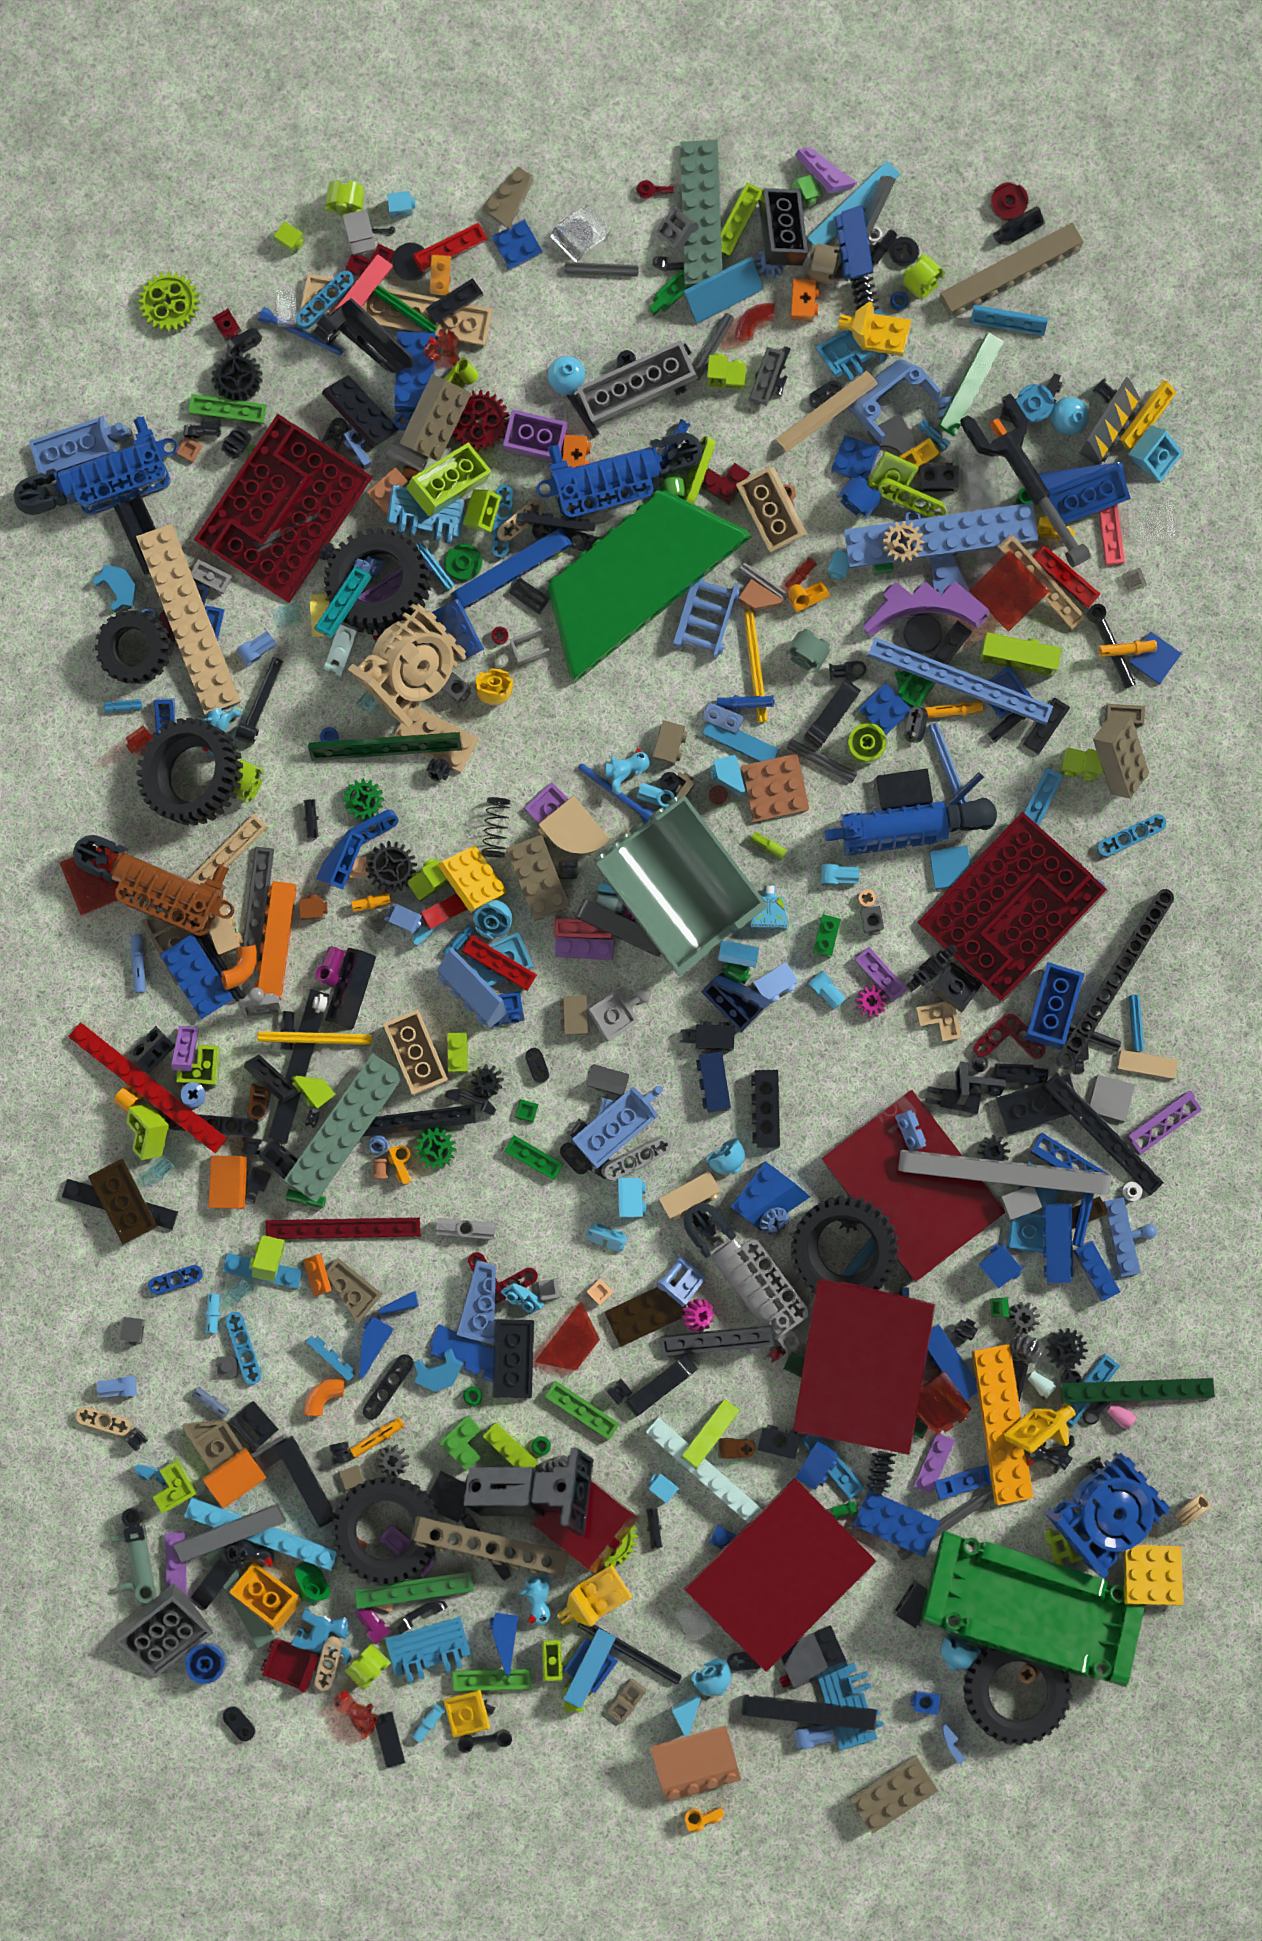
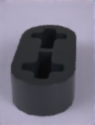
[227,328,262,356]
[809,381,842,409]
[904,706,928,743]
[525,1048,549,1083]
[560,1143,590,1175]
[727,1652,760,1671]

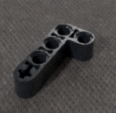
[803,680,862,750]
[625,1354,698,1417]

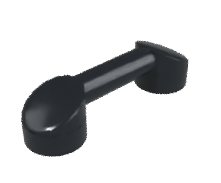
[652,256,684,271]
[444,1089,496,1116]
[1082,1402,1111,1425]
[397,1601,448,1634]
[458,1729,512,1753]

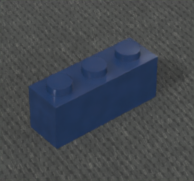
[696,1051,731,1113]

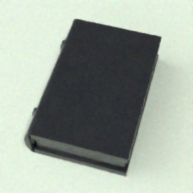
[876,768,933,811]

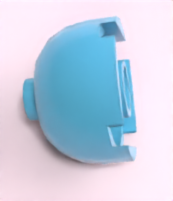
[547,356,585,395]
[1050,397,1089,435]
[473,900,512,939]
[706,1138,745,1175]
[941,1635,981,1671]
[691,1658,731,1696]

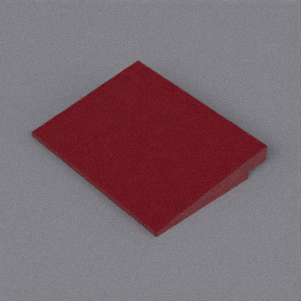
[194,413,373,603]
[917,811,1108,1003]
[821,1090,1005,1282]
[793,1279,936,1455]
[683,1477,877,1672]

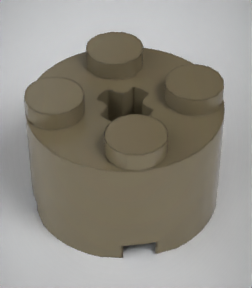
[806,243,839,285]

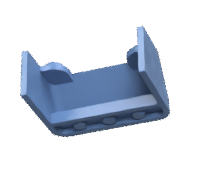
[848,359,941,445]

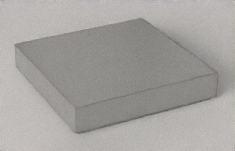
[1089,1075,1135,1122]

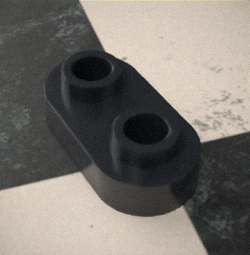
[223,1706,256,1742]

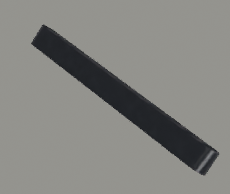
[1056,889,1174,1069]

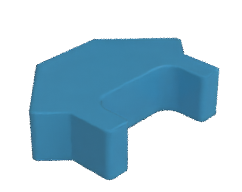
[93,565,137,612]
[414,1349,463,1392]

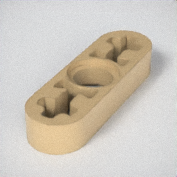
[497,500,543,542]
[76,1407,132,1436]
[315,1637,342,1691]

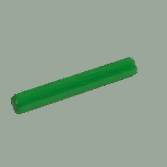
[373,285,438,333]

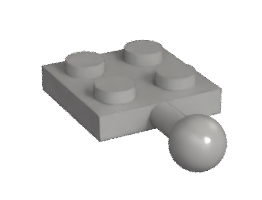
[239,987,283,1018]
[587,988,650,1042]

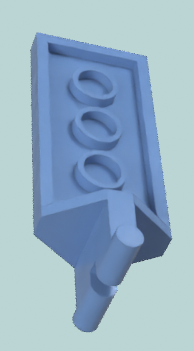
[29,416,132,474]
[571,1086,663,1169]

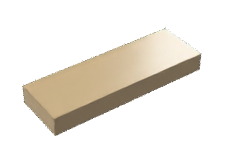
[1117,1050,1178,1079]

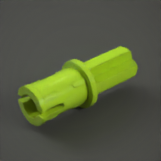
[750,832,787,860]

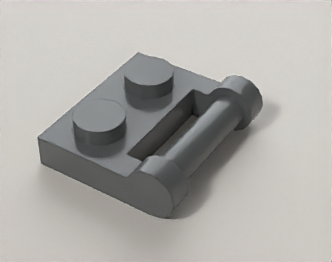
[655,206,699,252]

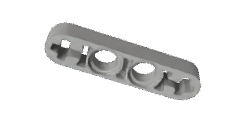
[601,1136,671,1180]

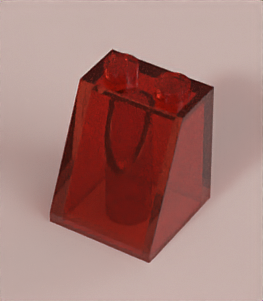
[917,1371,972,1434]

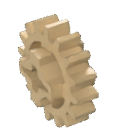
[882,521,924,563]

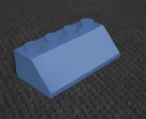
[437,948,507,1029]

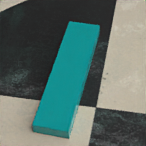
[314,567,372,639]

